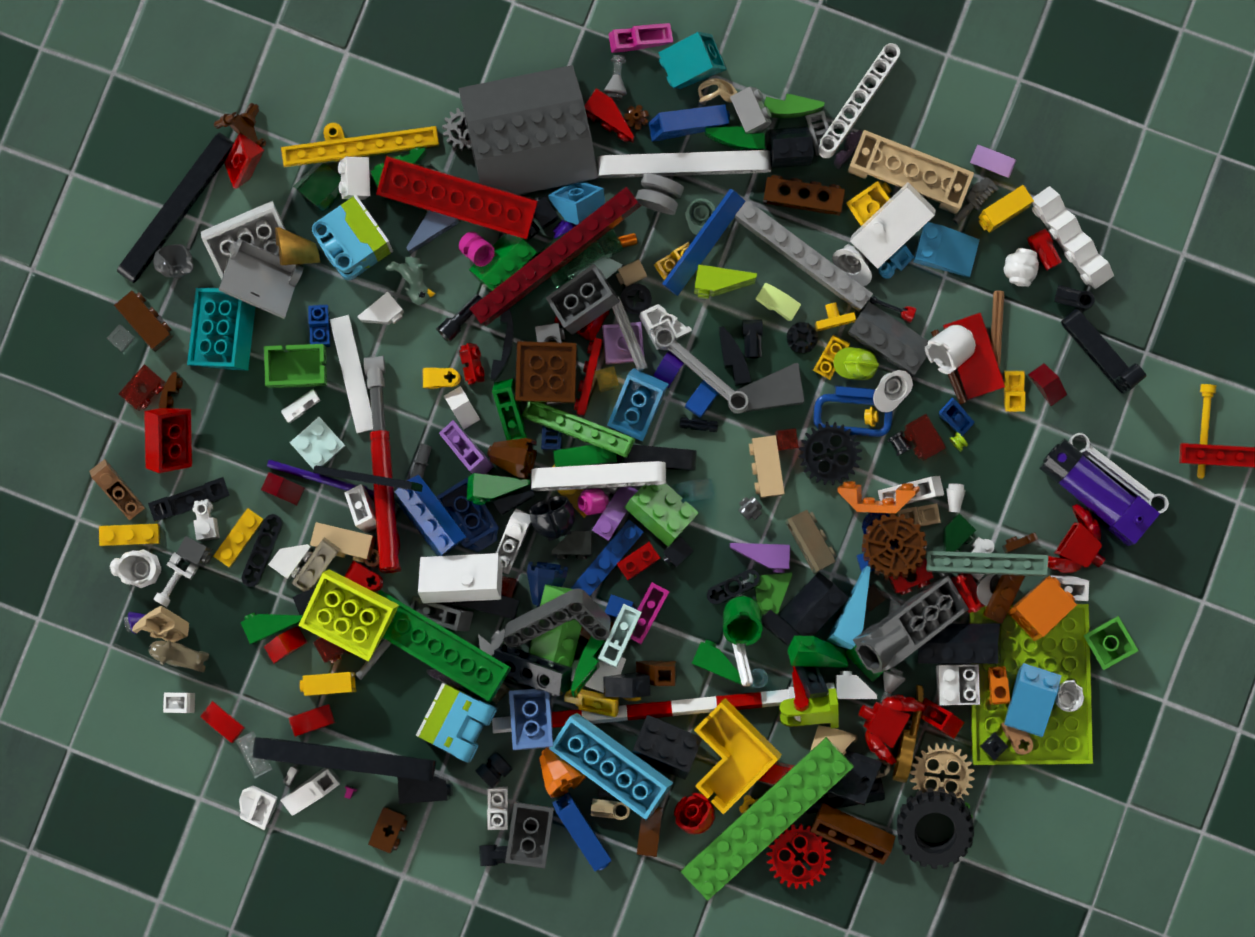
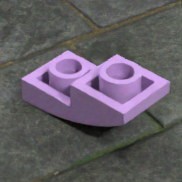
[970,144,1016,178]

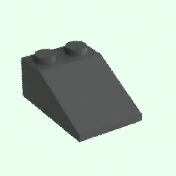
[505,802,554,869]

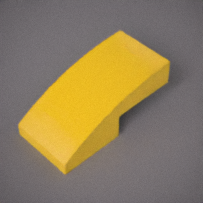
[1004,371,1025,412]

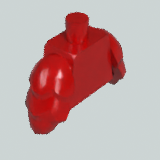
[1048,504,1105,573]
[859,695,925,765]

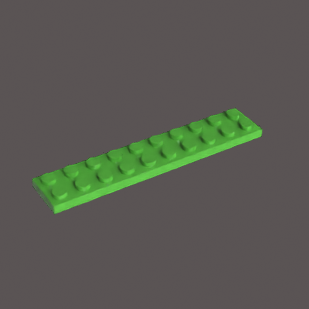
[680,737,854,901]

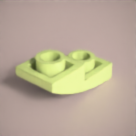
[756,283,801,321]

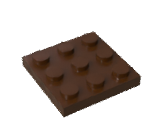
[515,341,577,403]

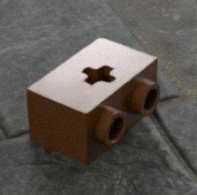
[368,806,408,853]

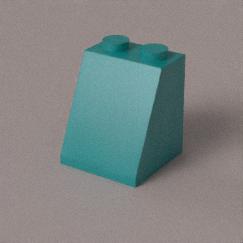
[658,32,727,89]

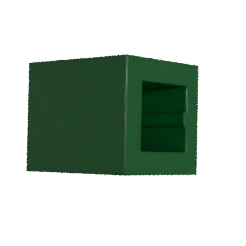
[943,513,976,552]

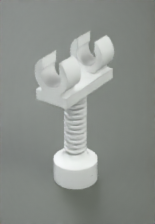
[153,552,199,607]

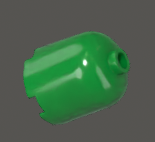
[723,596,763,646]

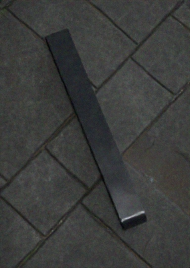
[117,132,234,283]

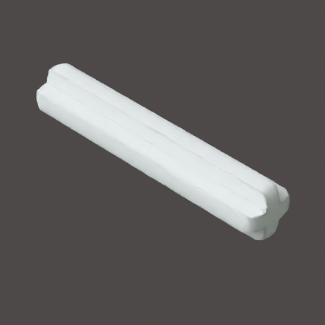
[732,643,753,687]

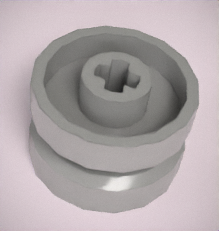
[636,173,684,215]

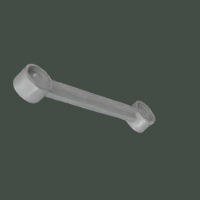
[655,328,748,413]

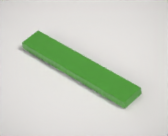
[522,402,635,458]

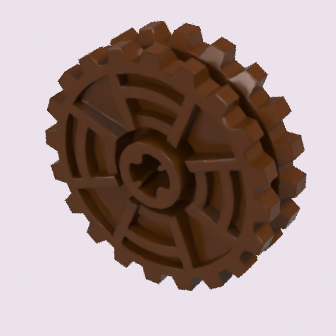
[862,513,927,580]

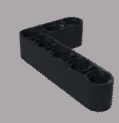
[1061,309,1147,394]

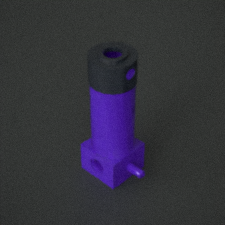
[1039,438,1160,546]

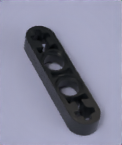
[241,514,283,587]

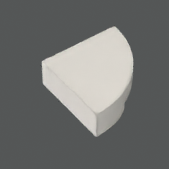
[283,766,300,786]

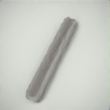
[612,297,647,371]

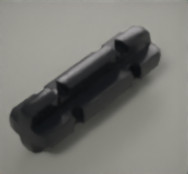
[679,417,718,432]

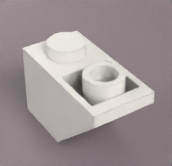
[268,544,313,580]

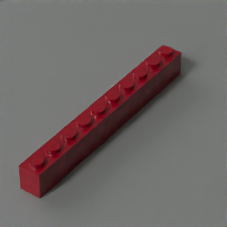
[469,187,641,326]

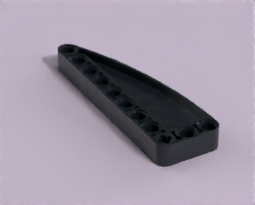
[252,737,436,781]

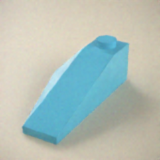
[826,566,871,650]

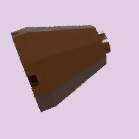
[487,438,537,480]

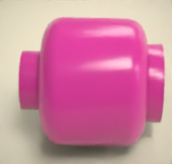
[578,488,609,515]

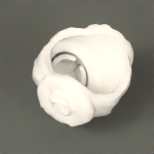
[1004,248,1039,287]

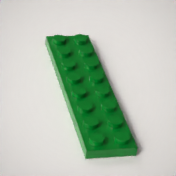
[378,590,511,703]

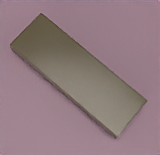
[292,537,340,592]

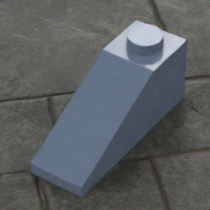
[406,210,459,254]

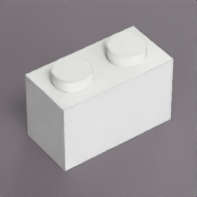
[338,156,370,200]

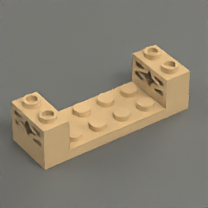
[847,130,974,215]

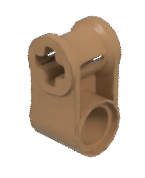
[1001,722,1033,755]

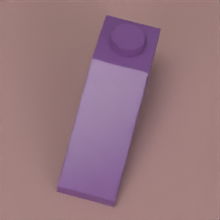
[439,420,494,474]
[592,486,638,542]
[730,543,790,573]

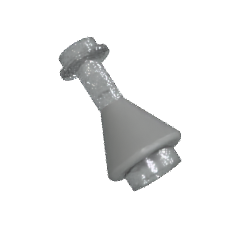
[604,55,627,100]
[875,667,905,703]

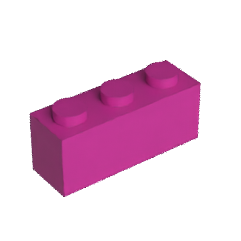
[630,582,669,645]

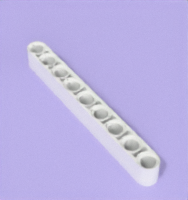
[597,150,771,178]

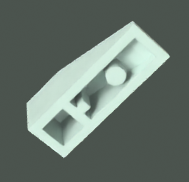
[598,604,642,668]

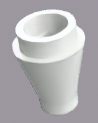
[946,484,966,512]

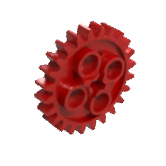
[766,823,831,889]

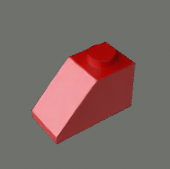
[920,698,965,739]

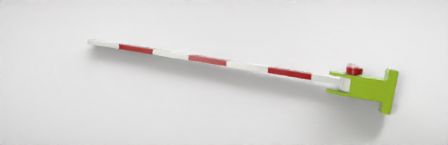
[492,666,839,734]

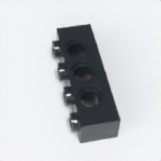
[493,645,572,696]

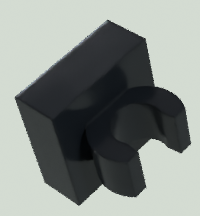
[980,732,1008,761]

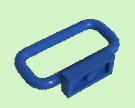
[813,386,893,437]

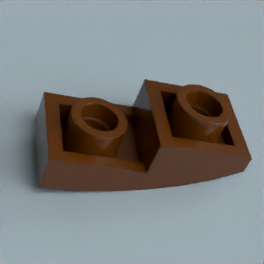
[159,372,183,408]

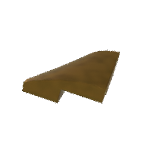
[275,227,320,266]

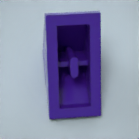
[653,351,684,388]

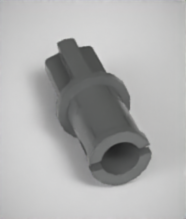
[410,443,433,479]

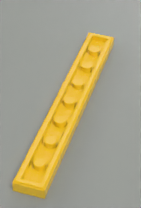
[281,126,439,168]

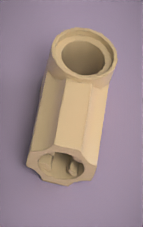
[591,799,631,820]

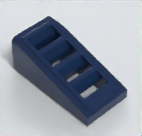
[541,425,562,451]

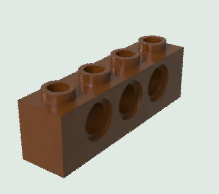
[763,175,845,216]

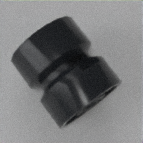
[475,751,513,789]

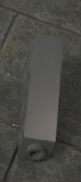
[728,363,804,414]

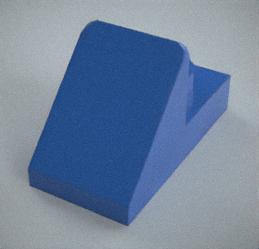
[939,397,975,436]

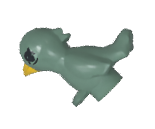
[386,257,436,305]

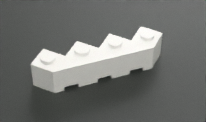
[1032,186,1114,289]

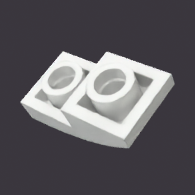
[487,787,508,830]

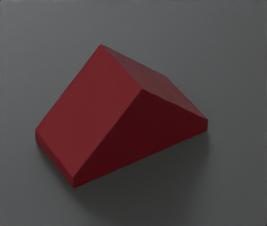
[1028,363,1067,406]
[261,472,305,506]

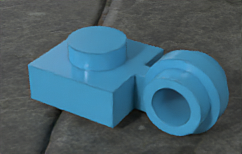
[879,245,914,279]

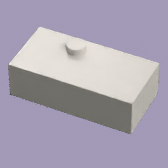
[850,182,936,269]
[418,553,503,603]

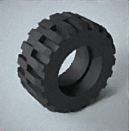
[897,788,974,869]

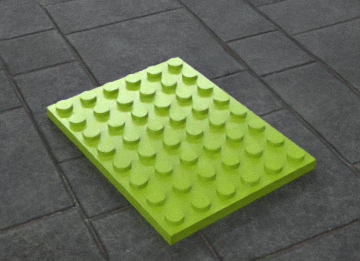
[969,604,1093,765]

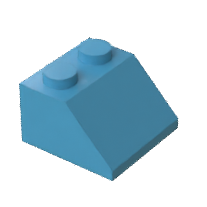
[548,182,605,225]

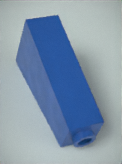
[648,104,730,142]
[552,792,612,871]

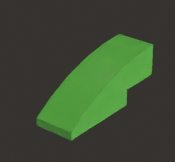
[764,94,825,118]

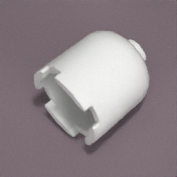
[925,325,976,374]

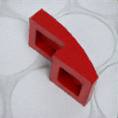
[200,701,245,743]
[288,704,335,737]

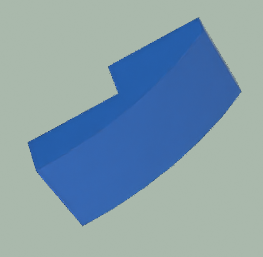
[308,305,331,347]
[685,380,719,418]

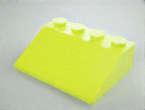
[298,569,399,662]

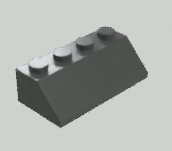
[847,302,928,378]

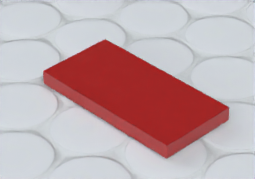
[943,313,1006,400]

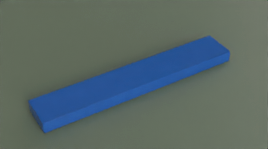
[662,189,746,296]

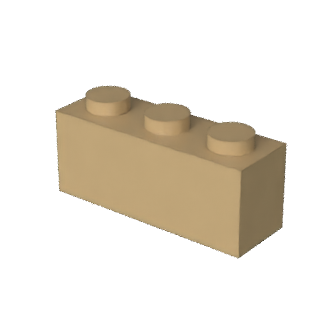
[749,435,784,499]
[310,522,376,563]

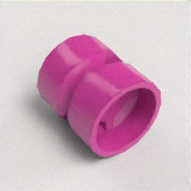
[459,231,495,267]

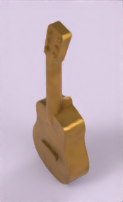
[893,685,924,783]

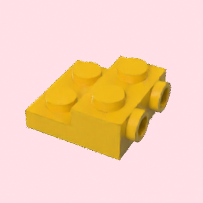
[846,181,892,226]

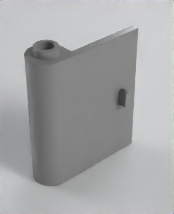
[219,239,304,319]

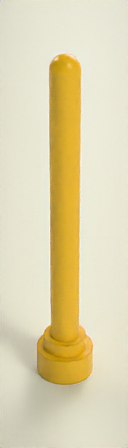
[1197,384,1216,479]

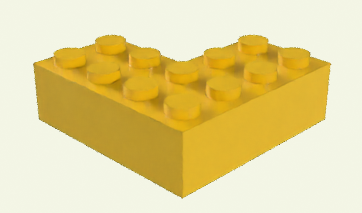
[694,698,782,814]

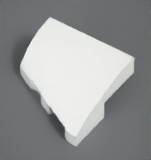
[639,304,692,350]
[281,388,321,423]

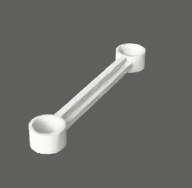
[1068,433,1169,513]

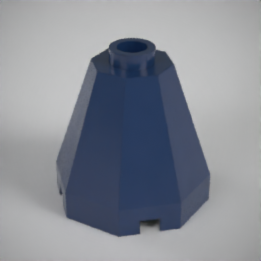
[527,562,568,608]

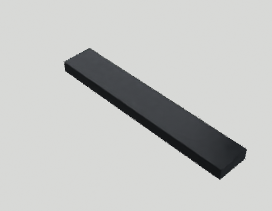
[313,465,423,492]

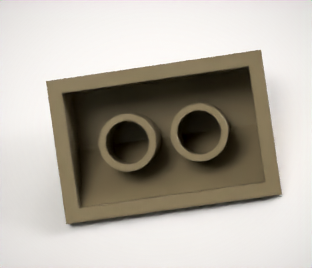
[785,510,837,574]

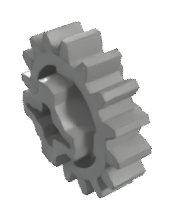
[442,108,471,151]

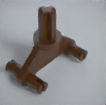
[214,103,266,147]

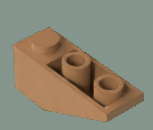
[89,459,145,520]

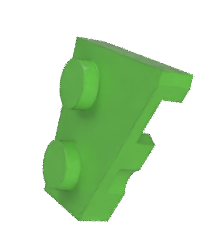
[754,572,792,615]

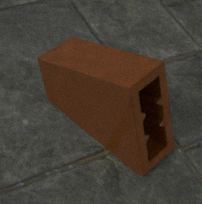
[637,806,663,857]

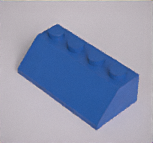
[394,474,466,556]

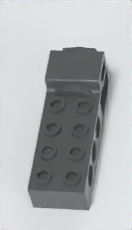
[853,576,969,673]

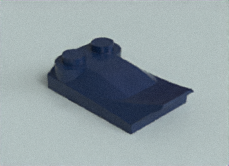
[436,477,499,552]

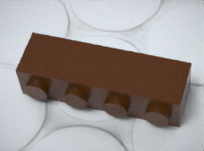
[811,803,896,865]

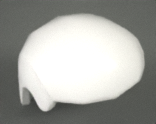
[1055,680,1084,712]

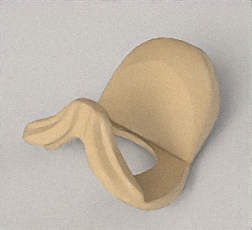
[698,78,737,106]

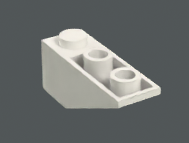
[496,508,531,574]
[280,768,340,816]

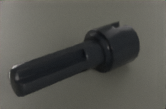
[436,294,482,342]

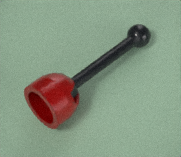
[870,296,917,323]

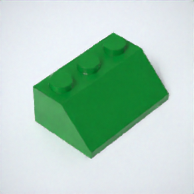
[469,233,538,291]

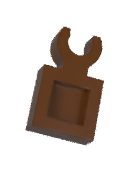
[1002,532,1038,553]

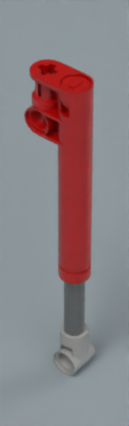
[364,356,401,573]

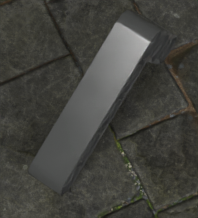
[503,589,611,648]

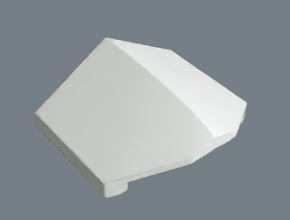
[239,785,277,830]

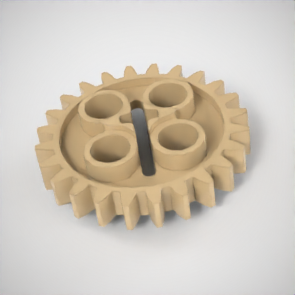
[910,743,975,799]

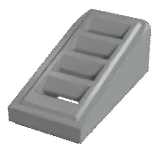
[805,111,832,156]

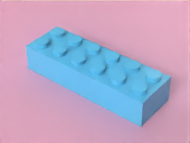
[549,713,673,820]

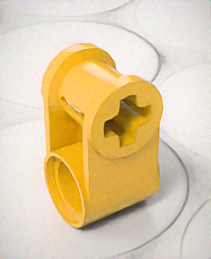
[422,368,461,389]

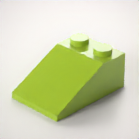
[694,264,757,299]

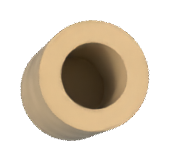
[616,259,647,287]

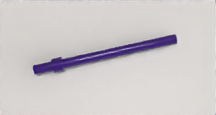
[267,459,374,499]

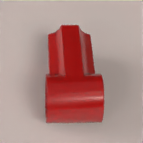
[1027,228,1062,271]

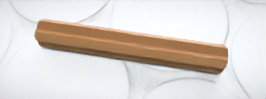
[991,291,1004,367]

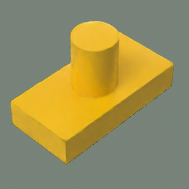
[815,302,856,332]

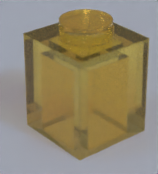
[595,366,619,393]

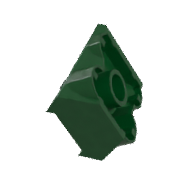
[293,162,341,211]

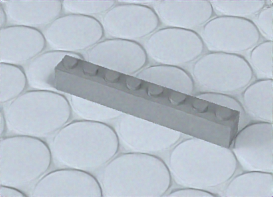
[735,200,873,312]

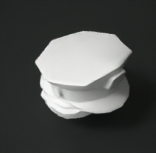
[110,549,161,588]

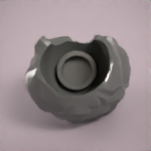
[153,244,194,278]

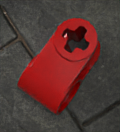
[344,561,384,592]

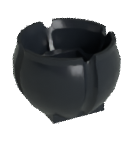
[529,495,575,541]

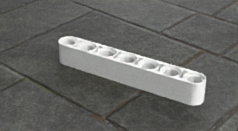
[818,43,900,158]
[531,461,666,491]

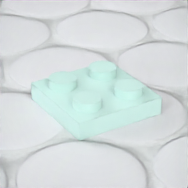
[290,417,346,469]

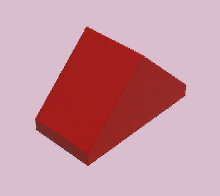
[264,626,308,664]

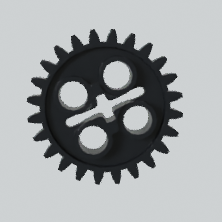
[798,422,862,486]

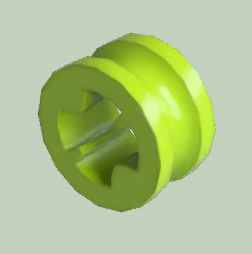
[949,432,968,452]

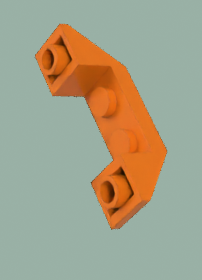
[837,481,920,513]

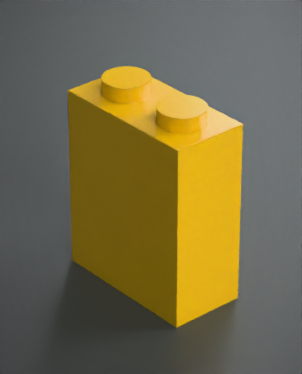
[979,185,1034,233]
[300,672,356,696]

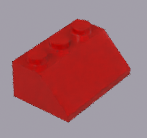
[144,408,192,473]

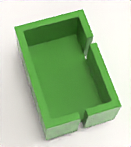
[264,344,327,388]
[624,483,699,547]

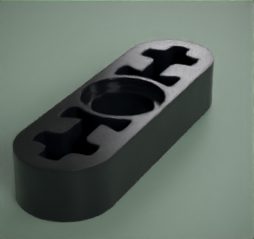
[707,569,762,605]

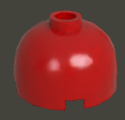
[674,793,715,835]

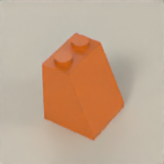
[1008,575,1077,641]

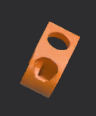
[988,666,1010,705]

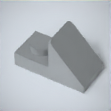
[478,629,505,657]

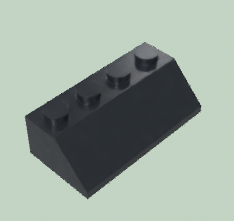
[918,624,1001,664]

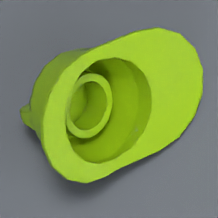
[833,347,879,380]

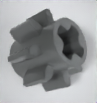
[738,496,762,521]

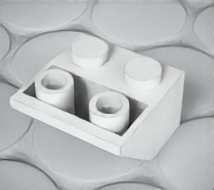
[936,664,980,705]

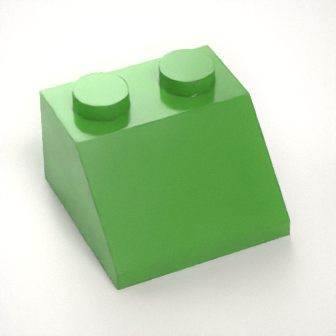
[1083,615,1139,670]

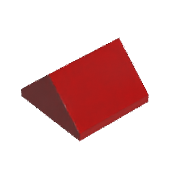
[224,133,265,189]

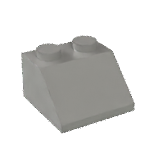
[730,86,772,134]

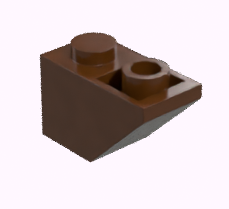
[636,661,676,686]

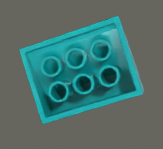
[187,288,256,370]

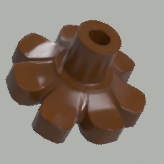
[624,105,649,130]

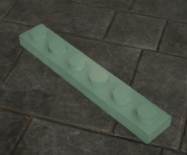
[926,551,1048,576]

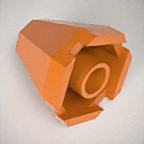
[539,747,586,799]

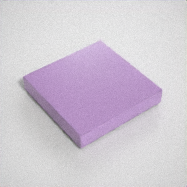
[602,322,645,365]

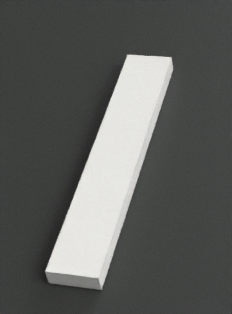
[330,315,373,434]

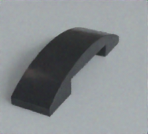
[490,308,514,382]
[148,477,230,522]

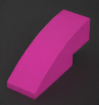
[608,23,673,53]

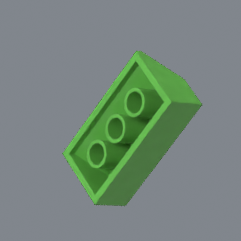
[528,584,582,667]

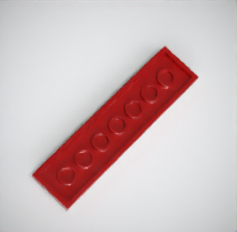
[376,156,538,239]

